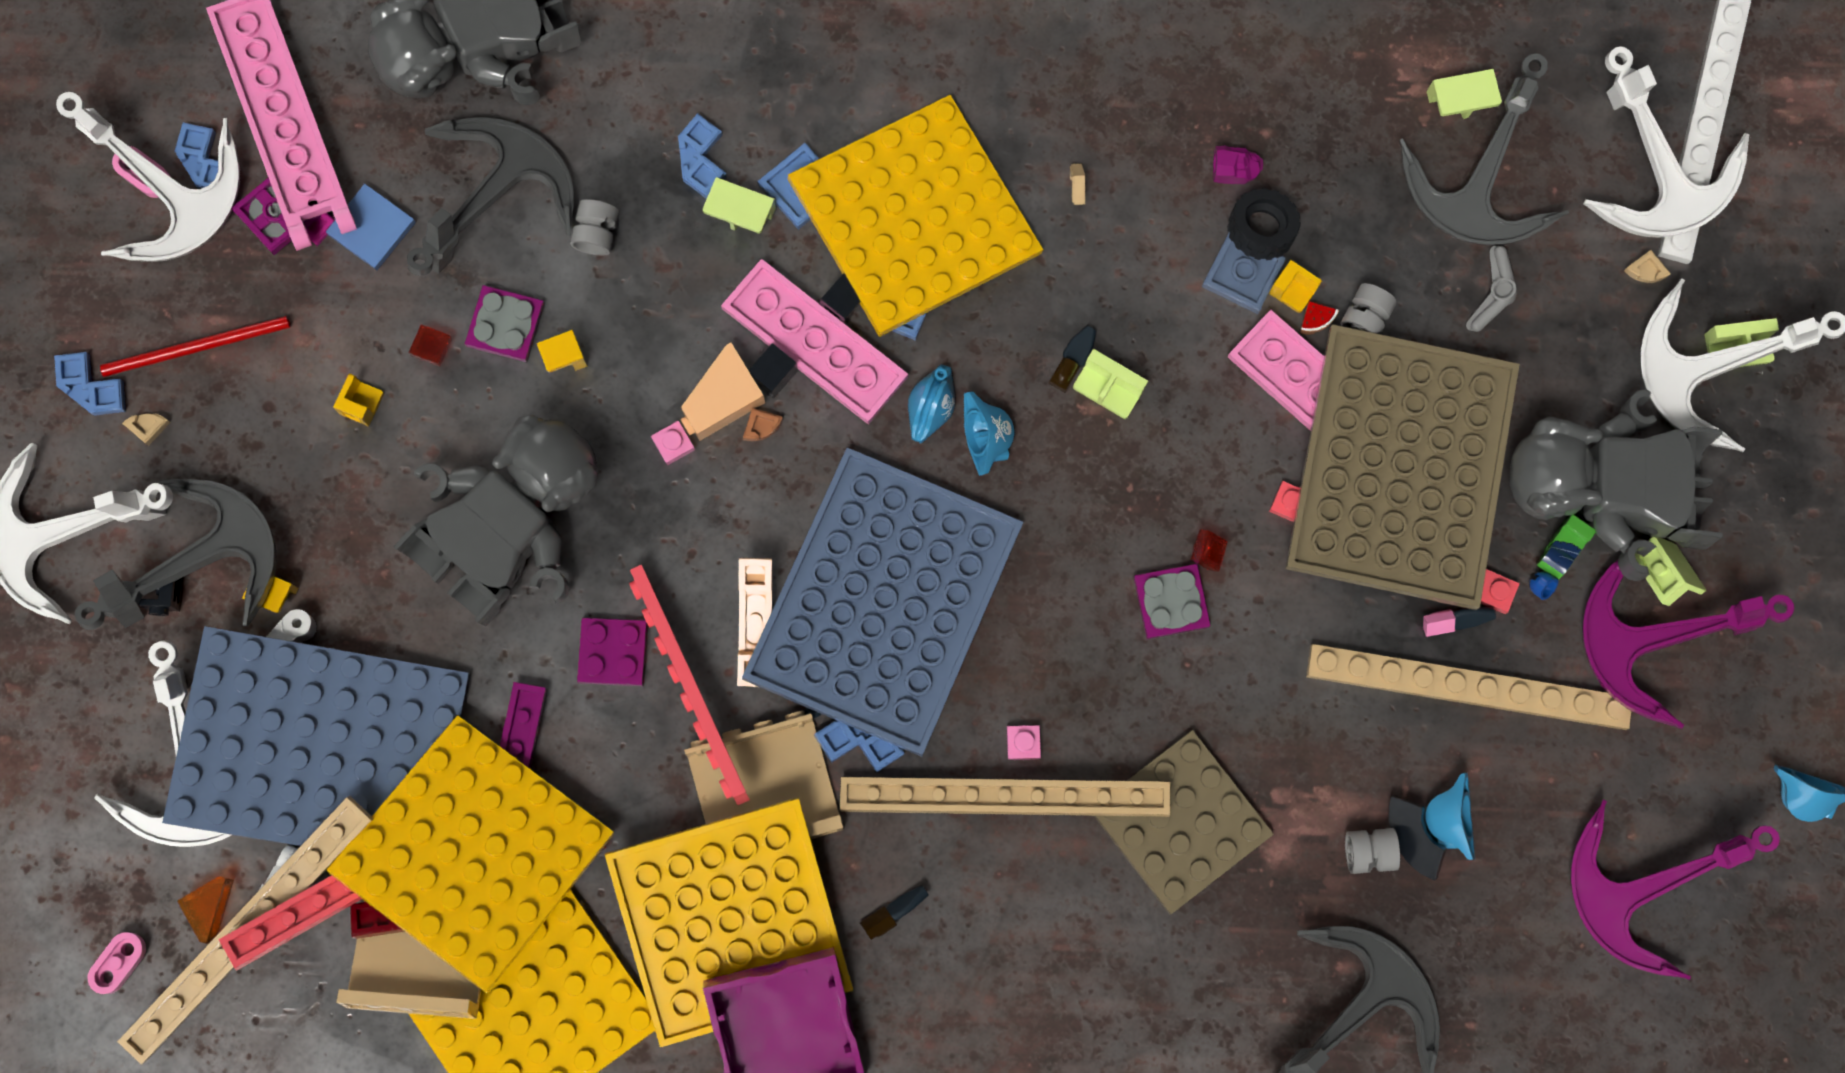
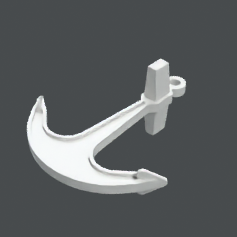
[1583,46,1749,238]
[56,92,240,262]
[1641,278,1845,452]
[0,443,173,624]
[94,640,231,847]

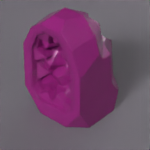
[1213,146,1263,184]

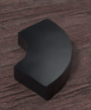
[1389,795,1447,881]

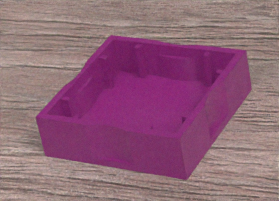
[703,947,864,1073]

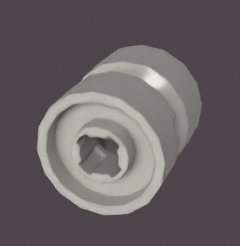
[570,199,619,256]
[1340,283,1397,334]
[1345,828,1400,874]

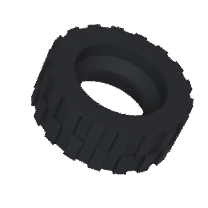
[1227,188,1301,261]

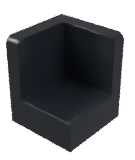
[819,273,861,325]
[749,343,798,399]

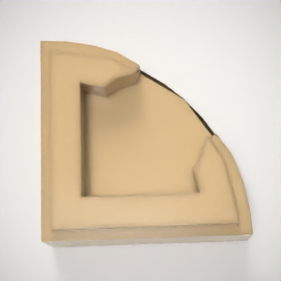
[1070,164,1085,205]
[1624,250,1671,283]
[122,414,171,446]

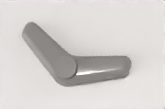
[1466,246,1517,332]

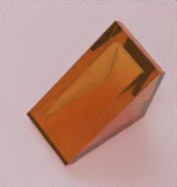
[177,876,234,944]

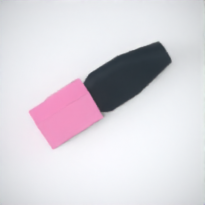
[1423,607,1496,637]

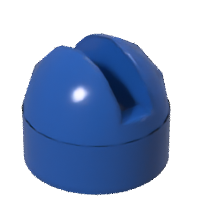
[1529,572,1558,600]

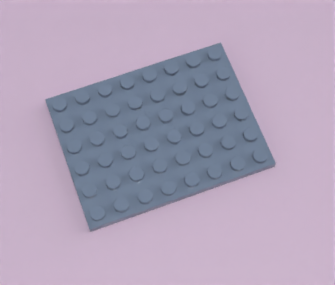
[742,448,1023,757]
[162,626,469,846]

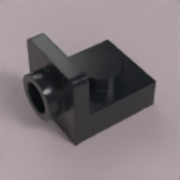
[139,577,184,616]

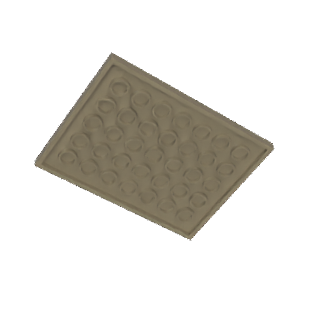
[1285,324,1520,610]

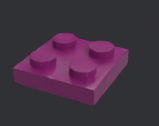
[577,618,648,687]

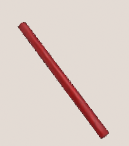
[100,316,290,377]

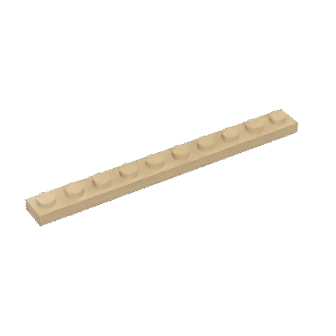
[1306,644,1631,730]
[840,777,1170,817]
[117,796,373,1065]

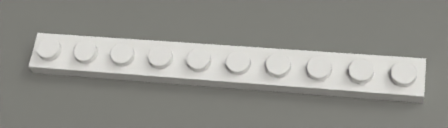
[1658,0,1751,264]

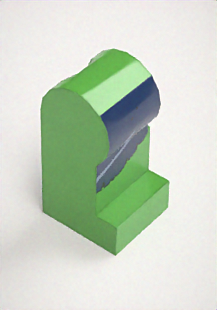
[1536,515,1596,580]

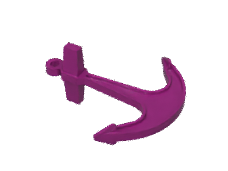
[1583,559,1794,729]
[1571,799,1780,980]

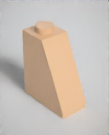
[680,343,765,441]

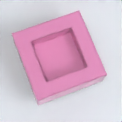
[651,421,695,466]
[1006,725,1041,760]

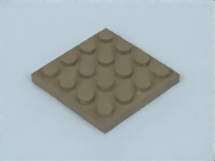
[1094,730,1274,915]

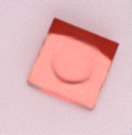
[408,324,452,367]
[1190,530,1228,572]

